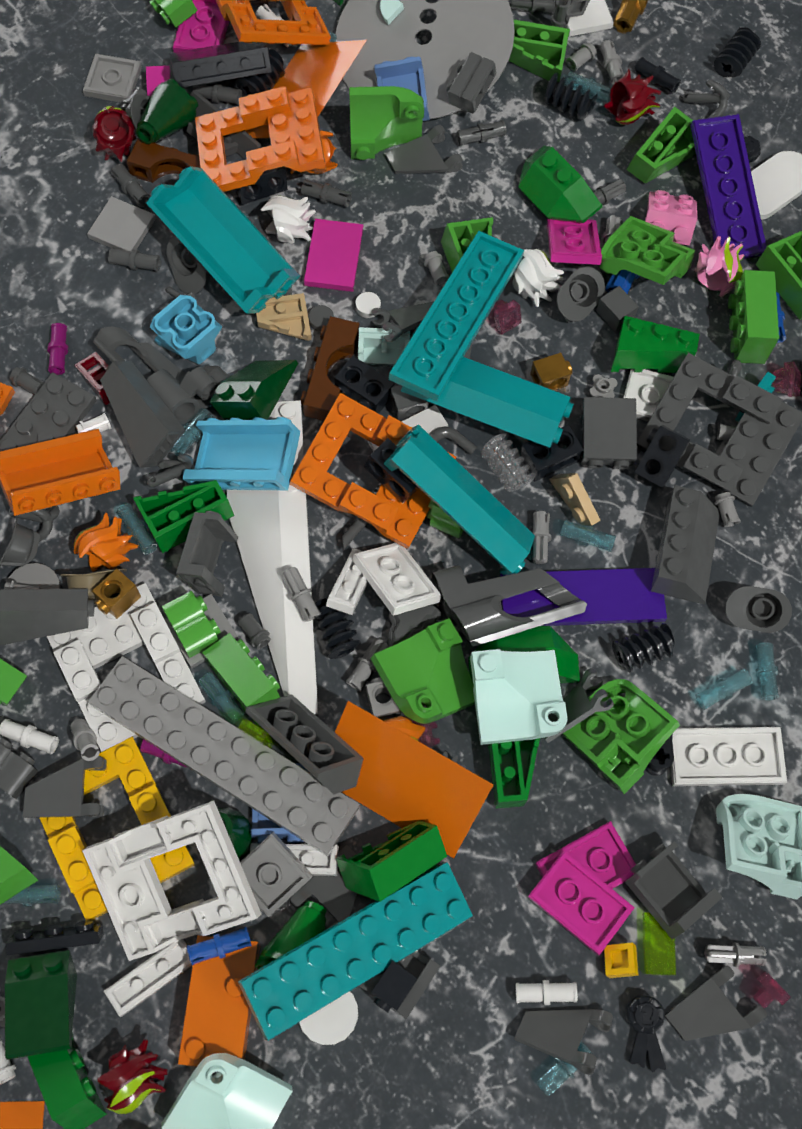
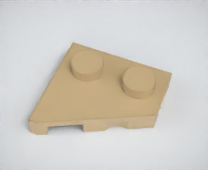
[256,293,312,341]
[549,473,601,526]

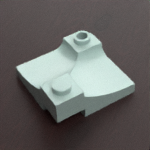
[470,649,567,745]
[716,794,802,900]
[161,1053,293,1129]

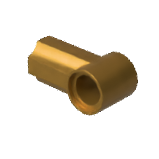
[613,0,648,34]

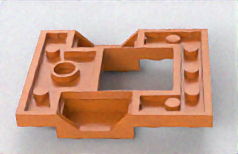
[216,0,331,46]
[195,86,326,192]
[289,393,456,549]

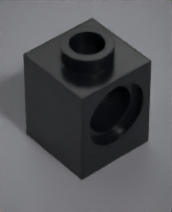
[371,961,418,1013]

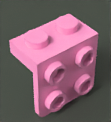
[645,190,697,246]

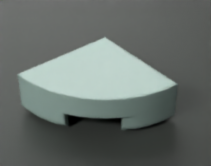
[380,0,404,25]

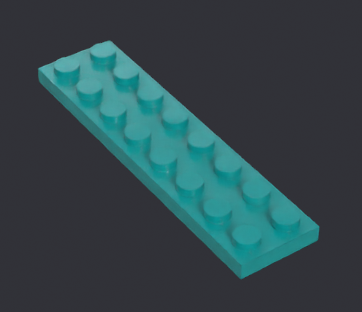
[389,231,524,401]
[238,862,473,1041]

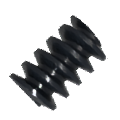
[714,27,761,78]
[236,48,285,96]
[545,73,598,121]
[315,598,361,659]
[612,623,675,673]

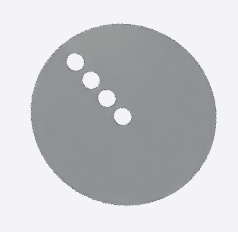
[335,0,514,119]

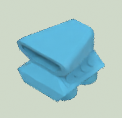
[150,294,222,364]

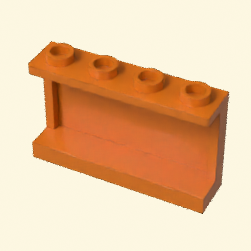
[0,429,120,516]

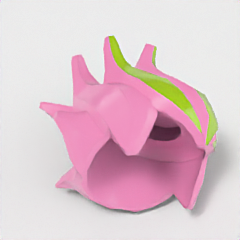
[694,236,744,297]

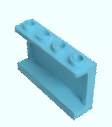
[183,417,300,491]

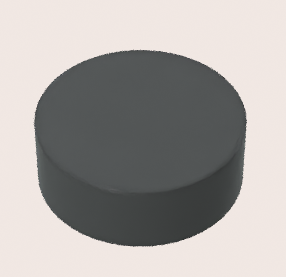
[309,305,334,332]

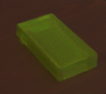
[238,719,274,749]
[642,913,676,976]

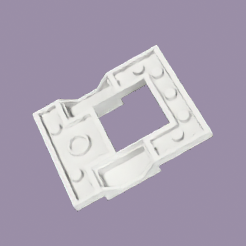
[47,583,206,752]
[82,801,261,961]

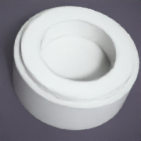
[356,292,381,318]

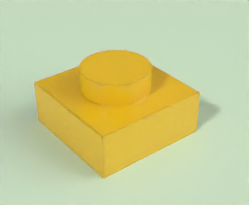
[604,942,638,978]

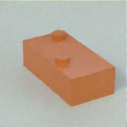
[178,935,260,1066]

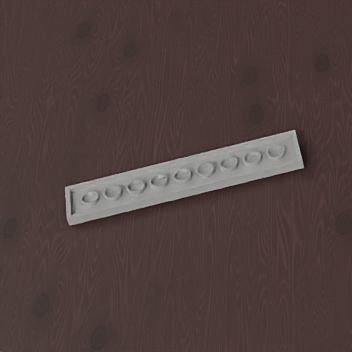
[88,656,360,856]

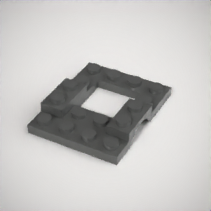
[637,353,802,507]

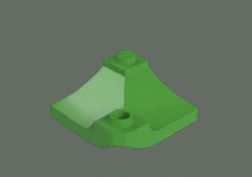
[349,86,424,160]
[599,216,695,285]
[370,618,475,724]
[562,679,680,794]

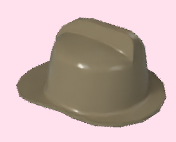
[60,569,127,603]

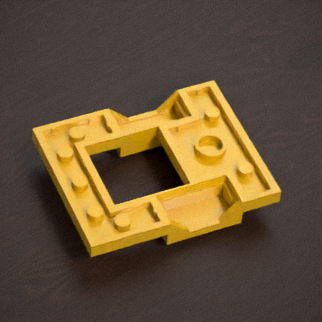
[40,736,195,921]

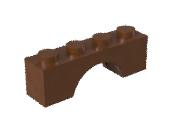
[127,138,226,193]
[301,316,360,421]

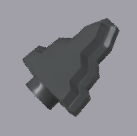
[388,605,442,648]

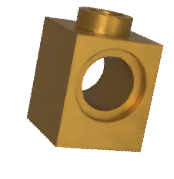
[530,352,572,390]
[92,569,141,619]

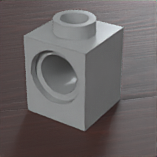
[366,677,402,720]

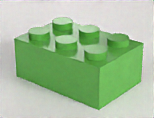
[728,270,779,364]

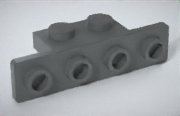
[187,91,261,160]

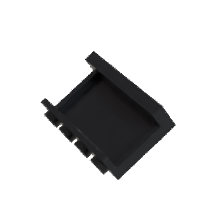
[169,42,271,87]

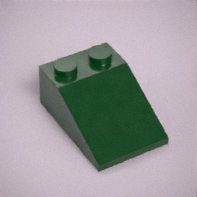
[210,360,298,420]
[5,950,77,1060]

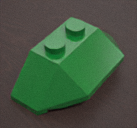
[518,146,602,223]
[468,626,580,683]

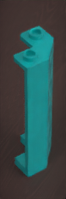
[146,166,300,314]
[401,357,574,448]
[384,424,535,575]

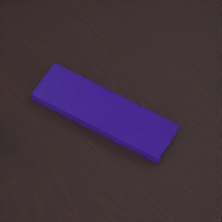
[690,114,767,259]
[499,568,667,626]

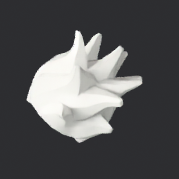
[261,195,316,244]
[513,249,564,307]

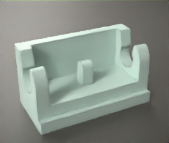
[358,327,410,366]

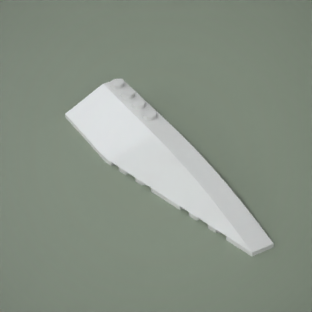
[227,400,318,715]

